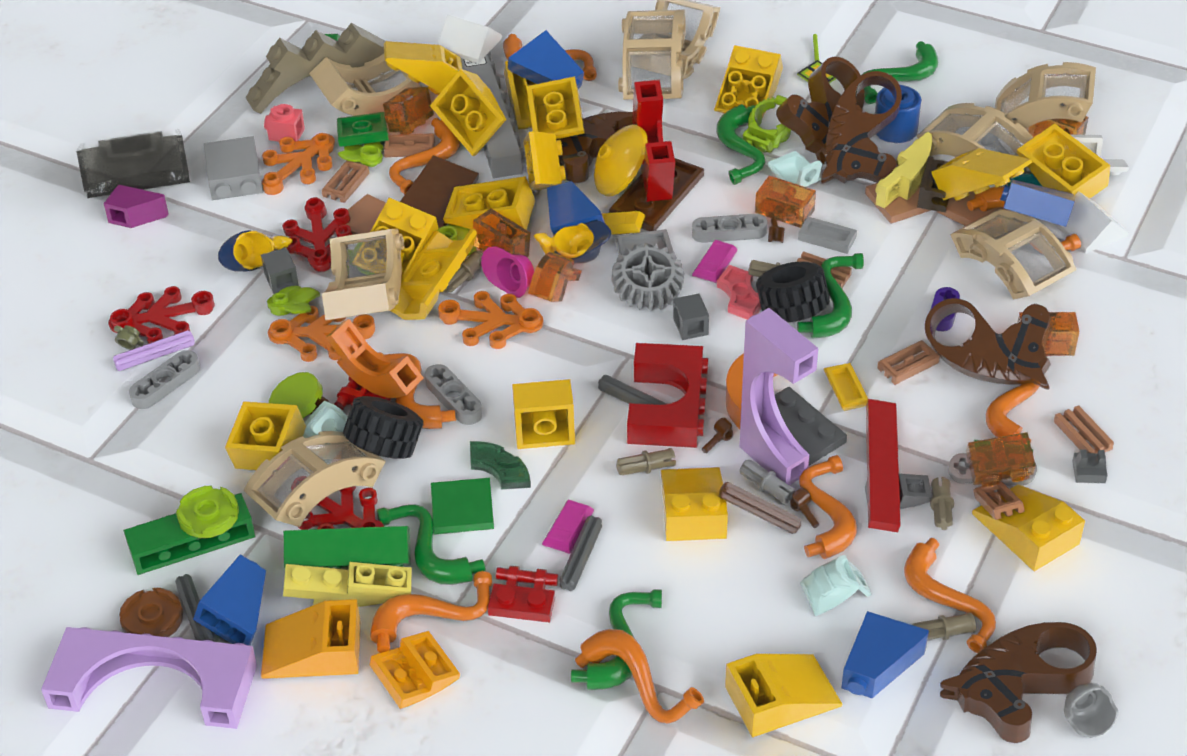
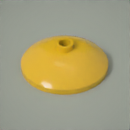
[594,125,647,197]

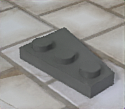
[774,386,847,466]

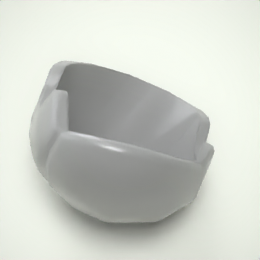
[1063,683,1118,738]

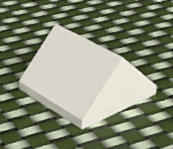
[437,15,502,64]
[1053,191,1129,253]

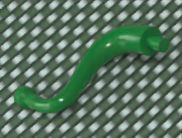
[861,41,938,104]
[716,104,765,185]
[797,253,864,338]
[376,504,486,585]
[571,589,662,690]

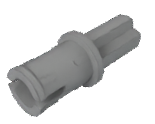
[739,460,796,505]

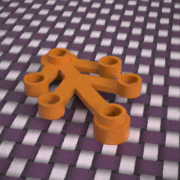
[262,133,335,195]
[438,291,544,349]
[268,306,375,362]

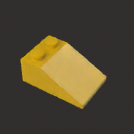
[504,61,536,130]
[430,69,507,157]
[526,76,584,139]
[1017,123,1110,198]
[523,131,566,191]
[443,176,536,236]
[661,467,728,541]
[972,484,1085,571]

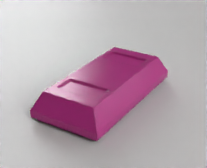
[692,240,738,283]
[542,499,594,554]

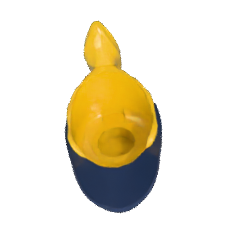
[534,221,611,263]
[218,230,292,272]

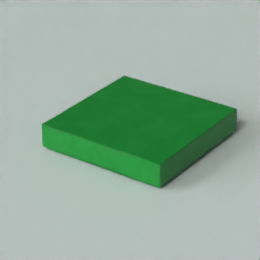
[337,112,389,147]
[431,477,494,535]

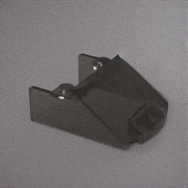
[76,129,190,198]

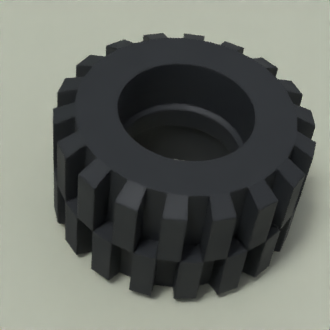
[756,262,830,323]
[343,396,424,459]

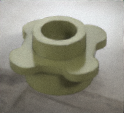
[114,325,144,350]

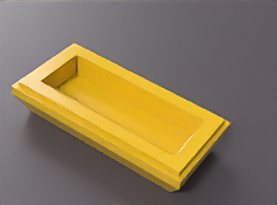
[602,211,645,234]
[824,363,868,411]

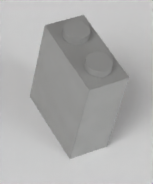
[204,136,263,200]

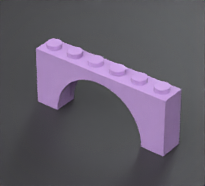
[739,308,819,485]
[41,627,257,729]

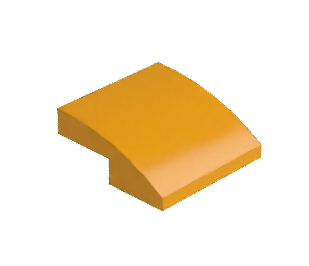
[369,631,460,709]

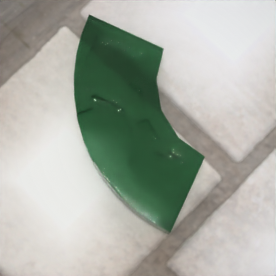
[470,441,531,490]

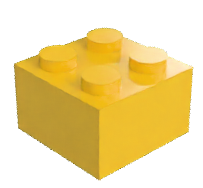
[512,379,575,449]
[225,401,306,470]

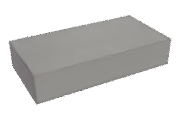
[798,217,857,254]

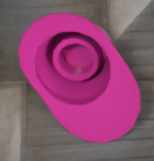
[481,246,539,298]

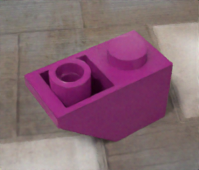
[103,184,169,228]

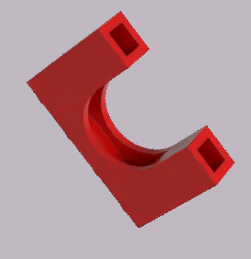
[632,80,675,202]
[627,343,708,448]

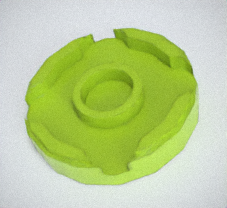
[269,372,323,418]
[176,486,239,538]

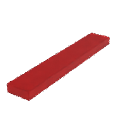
[866,399,901,533]

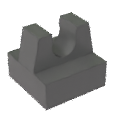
[1072,449,1108,483]

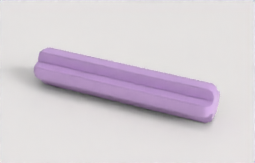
[113,330,195,371]

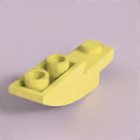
[875,132,932,208]
[283,562,412,607]

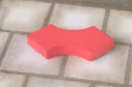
[717,265,761,320]

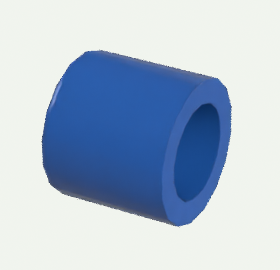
[875,85,922,143]

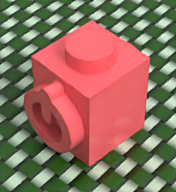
[264,104,305,142]

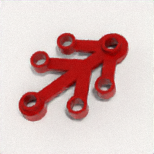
[282,197,353,272]
[108,286,215,344]
[293,478,384,530]

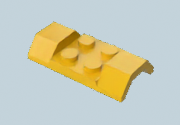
[390,229,477,320]

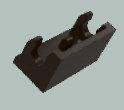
[917,156,949,213]

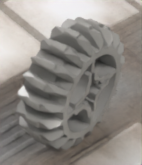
[611,242,685,311]

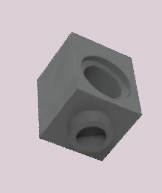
[261,248,299,294]
[673,293,709,340]

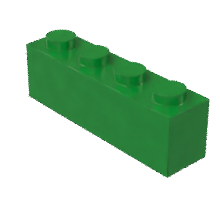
[123,493,256,575]
[283,526,411,569]

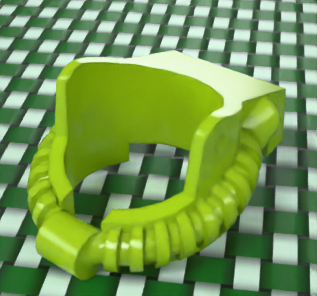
[742,95,791,153]

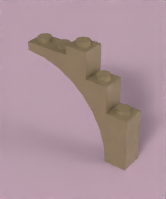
[245,23,385,114]

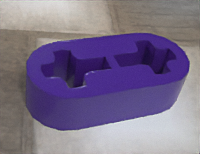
[930,287,960,332]

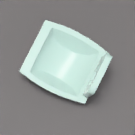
[767,151,822,192]
[303,401,348,445]
[800,555,872,616]

